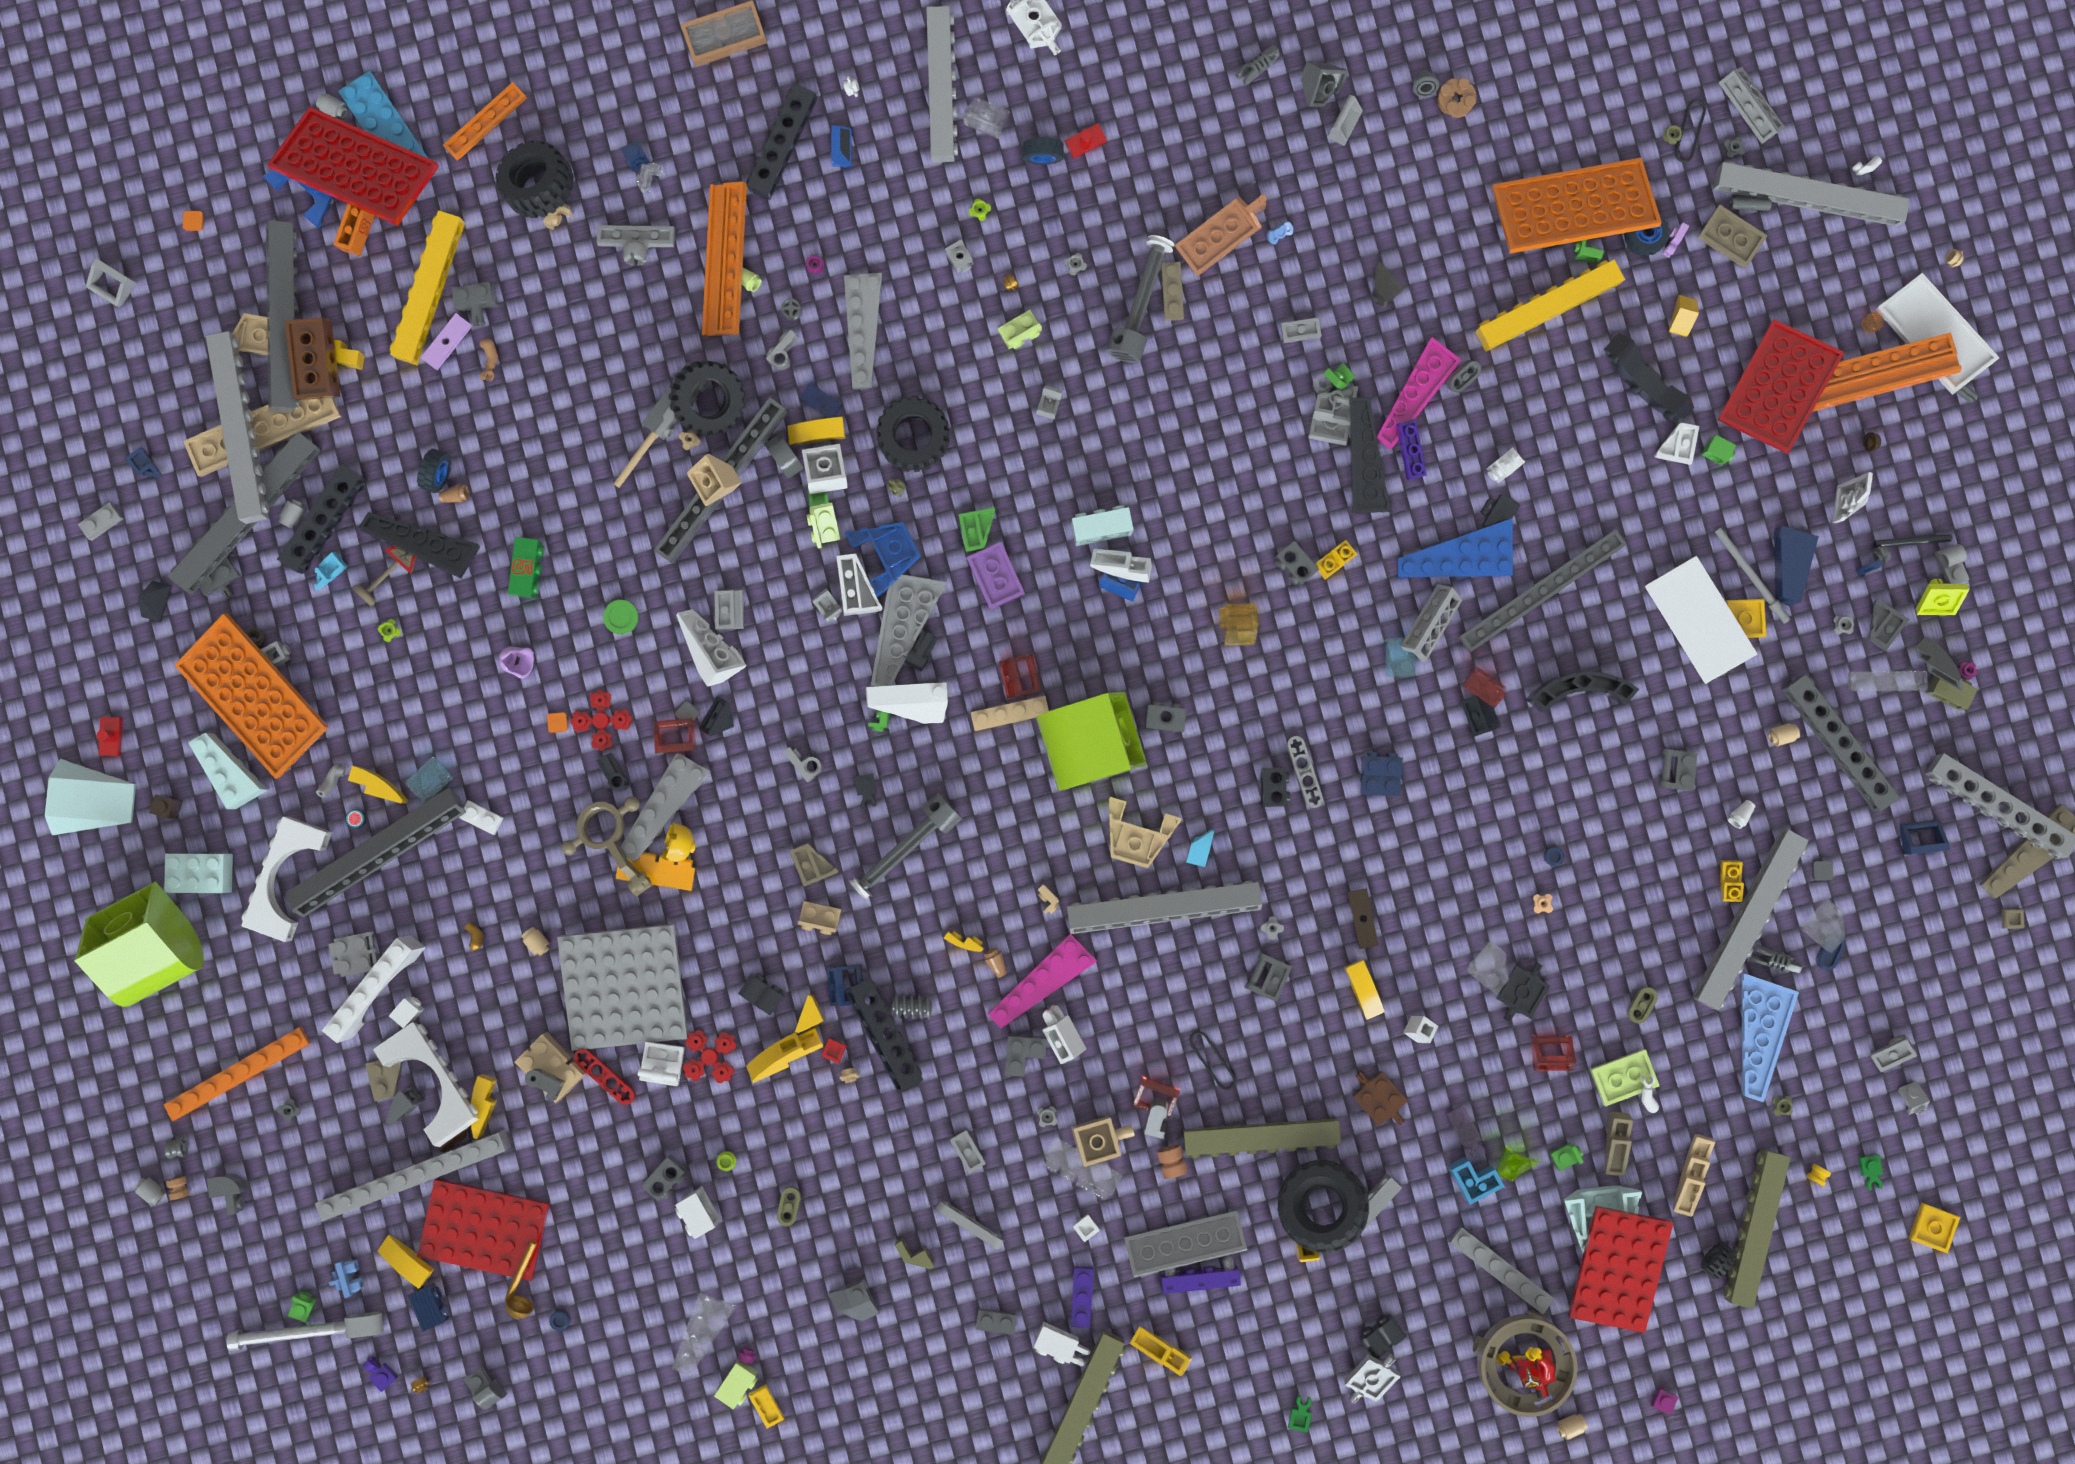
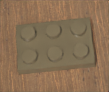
[1697,205,1768,269]

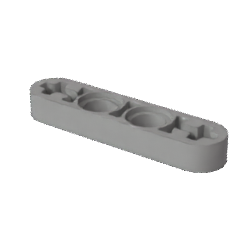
[1286,736,1323,808]
[935,1200,1004,1249]

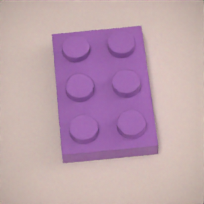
[966,542,1025,610]

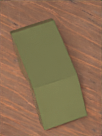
[895,1237,935,1269]

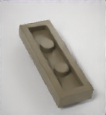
[1161,262,1184,321]

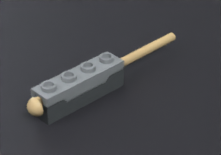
[613,362,708,488]

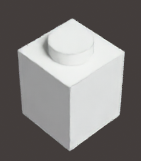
[389,997,424,1028]
[1403,1016,1438,1043]

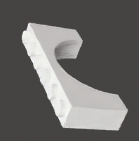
[241,817,333,942]
[322,935,426,1043]
[373,1022,479,1147]

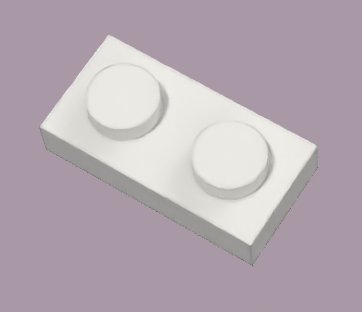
[459,801,504,835]

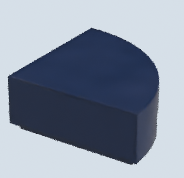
[1856,559,1883,576]

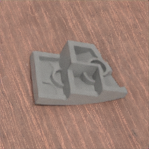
[1308,386,1358,446]

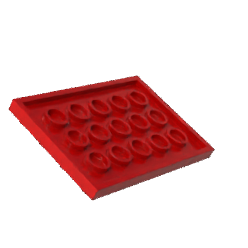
[1718,319,1845,454]
[417,1179,550,1281]
[1568,1205,1673,1333]

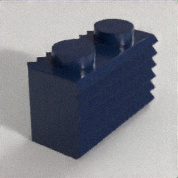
[408,1283,449,1332]

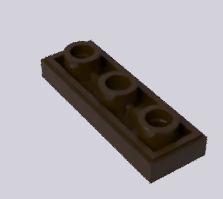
[1347,888,1379,949]

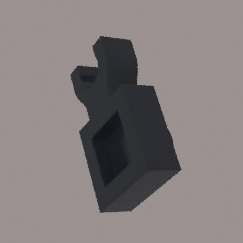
[854,774,877,809]

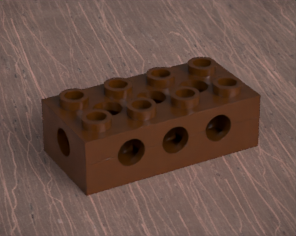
[285,317,341,400]

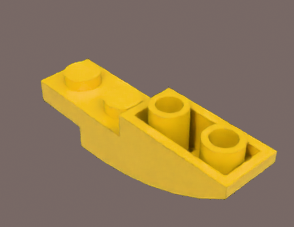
[746,1028,823,1083]

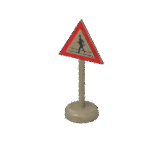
[352,547,416,607]

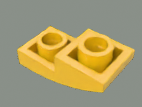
[1315,540,1358,580]
[1720,860,1744,902]
[944,931,984,952]

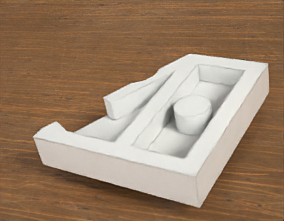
[1654,423,1699,465]

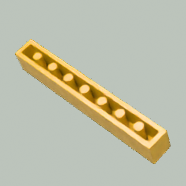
[390,210,465,366]
[1476,259,1625,352]

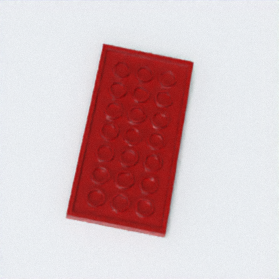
[267,106,439,226]

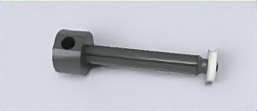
[1106,235,1175,364]
[849,792,963,901]

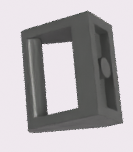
[386,1086,425,1125]

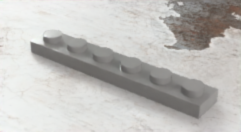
[1449,1226,1554,1314]

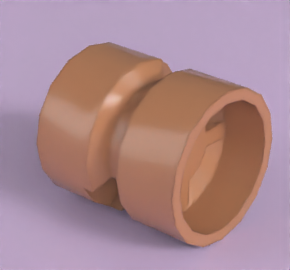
[1157,1145,1188,1179]

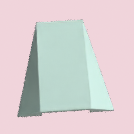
[45,759,136,835]
[1564,1185,1642,1253]

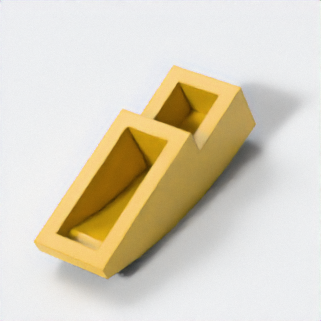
[310,338,365,370]
[788,417,846,445]
[348,766,408,804]
[1344,959,1384,1020]
[471,1074,497,1139]
[377,1234,434,1289]
[1130,1326,1193,1376]

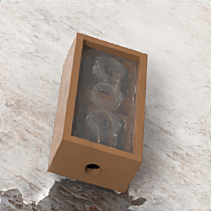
[680,0,767,67]

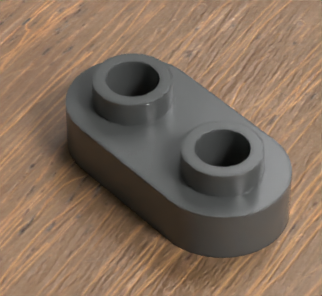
[1447,360,1481,393]

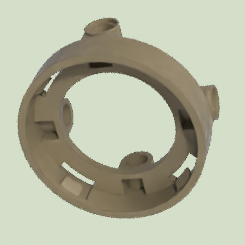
[1473,1310,1578,1417]

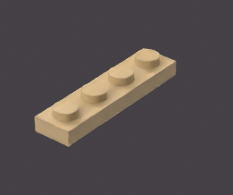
[971,696,1049,731]

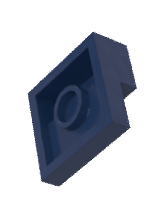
[1361,752,1403,796]

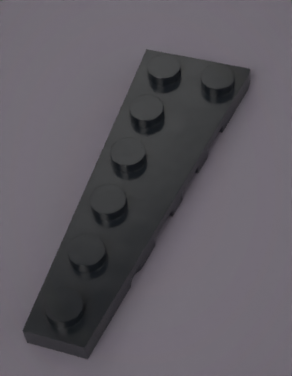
[1349,397,1391,514]
[358,512,480,579]

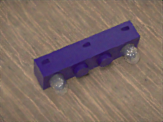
[1161,1255,1241,1294]

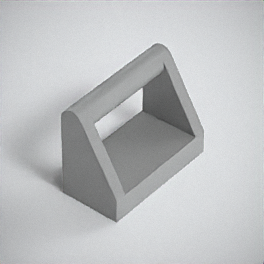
[1328,95,1363,146]
[86,258,136,308]

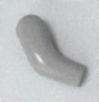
[316,763,346,797]

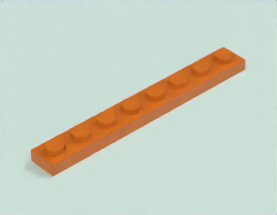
[164,1027,311,1122]

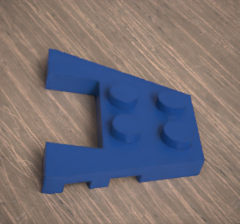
[263,170,333,229]
[845,522,921,597]

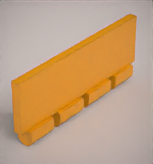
[616,852,695,891]

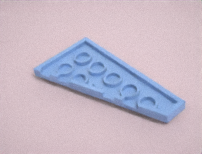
[1741,973,1799,1102]

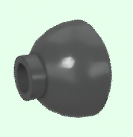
[1413,70,1439,97]

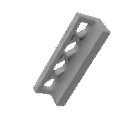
[1719,67,1785,144]
[1400,584,1462,662]
[1363,1173,1402,1231]

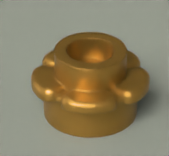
[1003,273,1019,291]
[410,1376,430,1394]

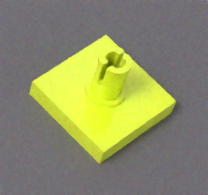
[1915,579,1969,615]

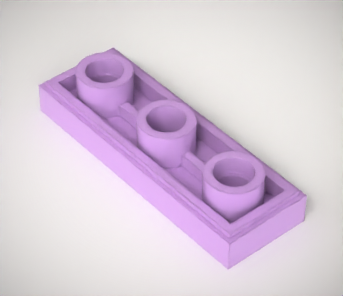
[421,313,472,371]

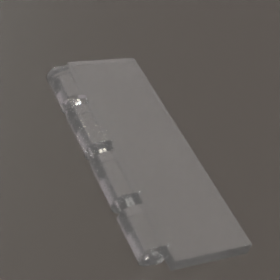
[1044,1137,1123,1201]

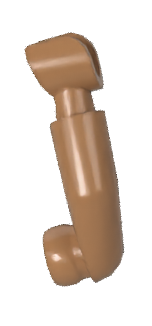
[480,338,498,381]

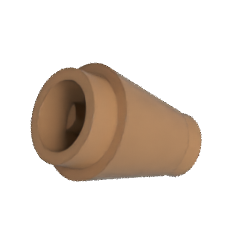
[439,483,470,503]
[984,948,1007,978]

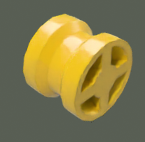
[1806,1163,1831,1187]

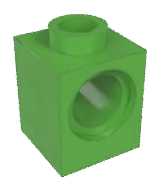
[1701,435,1736,465]

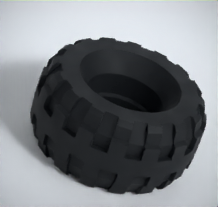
[1277,1160,1369,1253]

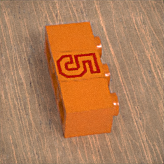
[333,203,375,257]

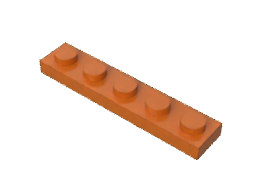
[443,82,527,161]

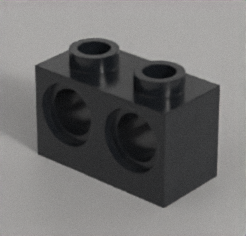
[1260,768,1290,807]

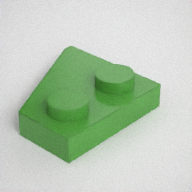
[959,507,995,553]

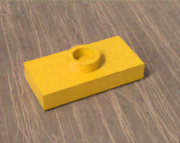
[749,1384,784,1429]

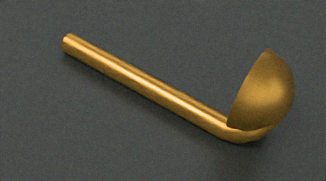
[505,1240,537,1319]

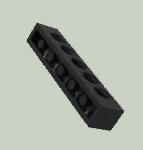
[746,84,817,200]
[277,464,367,574]
[844,977,924,1093]

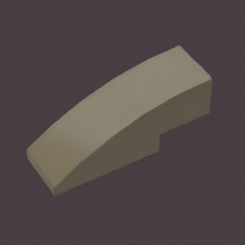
[1605,1111,1633,1176]

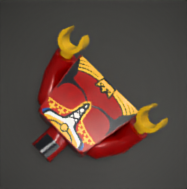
[1496,1347,1556,1398]

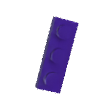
[1071,1266,1094,1328]

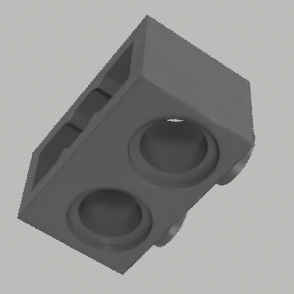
[1275,541,1319,587]
[641,1154,687,1202]

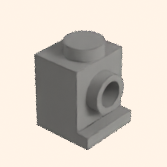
[945,240,973,273]
[261,641,291,667]

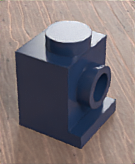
[621,140,650,172]

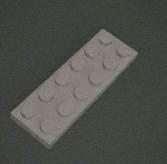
[1124,1211,1247,1277]

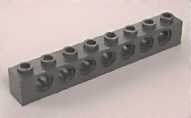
[1781,674,1900,812]

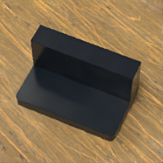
[1460,691,1501,737]

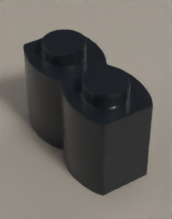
[738,973,784,1015]
[1359,1314,1406,1359]

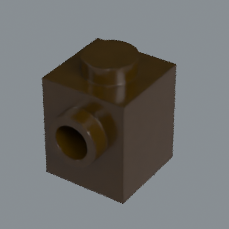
[149,794,183,818]

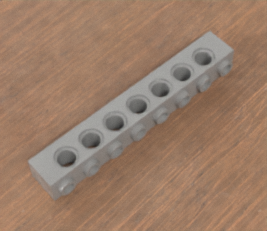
[1925,753,2075,859]

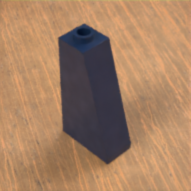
[1774,526,1819,606]

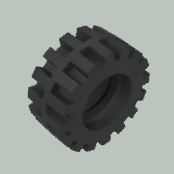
[1700,1242,1737,1279]

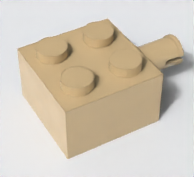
[1071,1116,1135,1167]

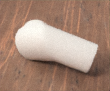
[1852,156,1882,176]

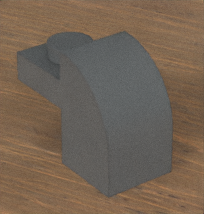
[764,434,804,479]
[207,1173,248,1215]
[463,1366,507,1409]

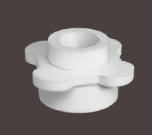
[843,76,859,97]

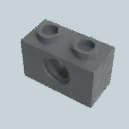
[1145,702,1187,733]

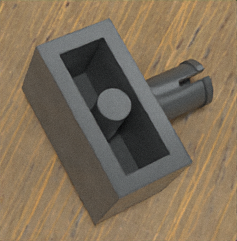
[452,282,498,326]

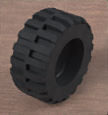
[495,141,574,218]
[668,360,746,436]
[876,396,950,472]

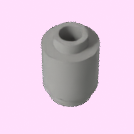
[316,94,347,120]
[278,499,305,529]
[135,1177,166,1206]

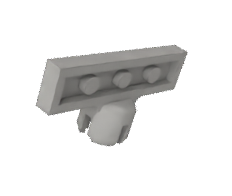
[597,225,675,266]

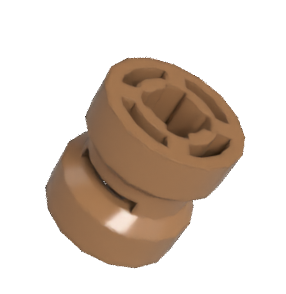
[166,1176,190,1200]

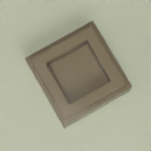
[2001,909,2024,929]

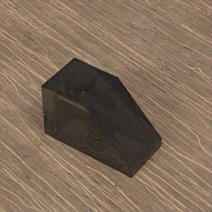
[1372,260,1405,308]

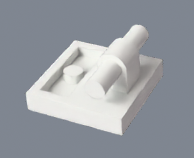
[638,1042,685,1086]

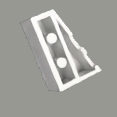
[837,554,882,616]

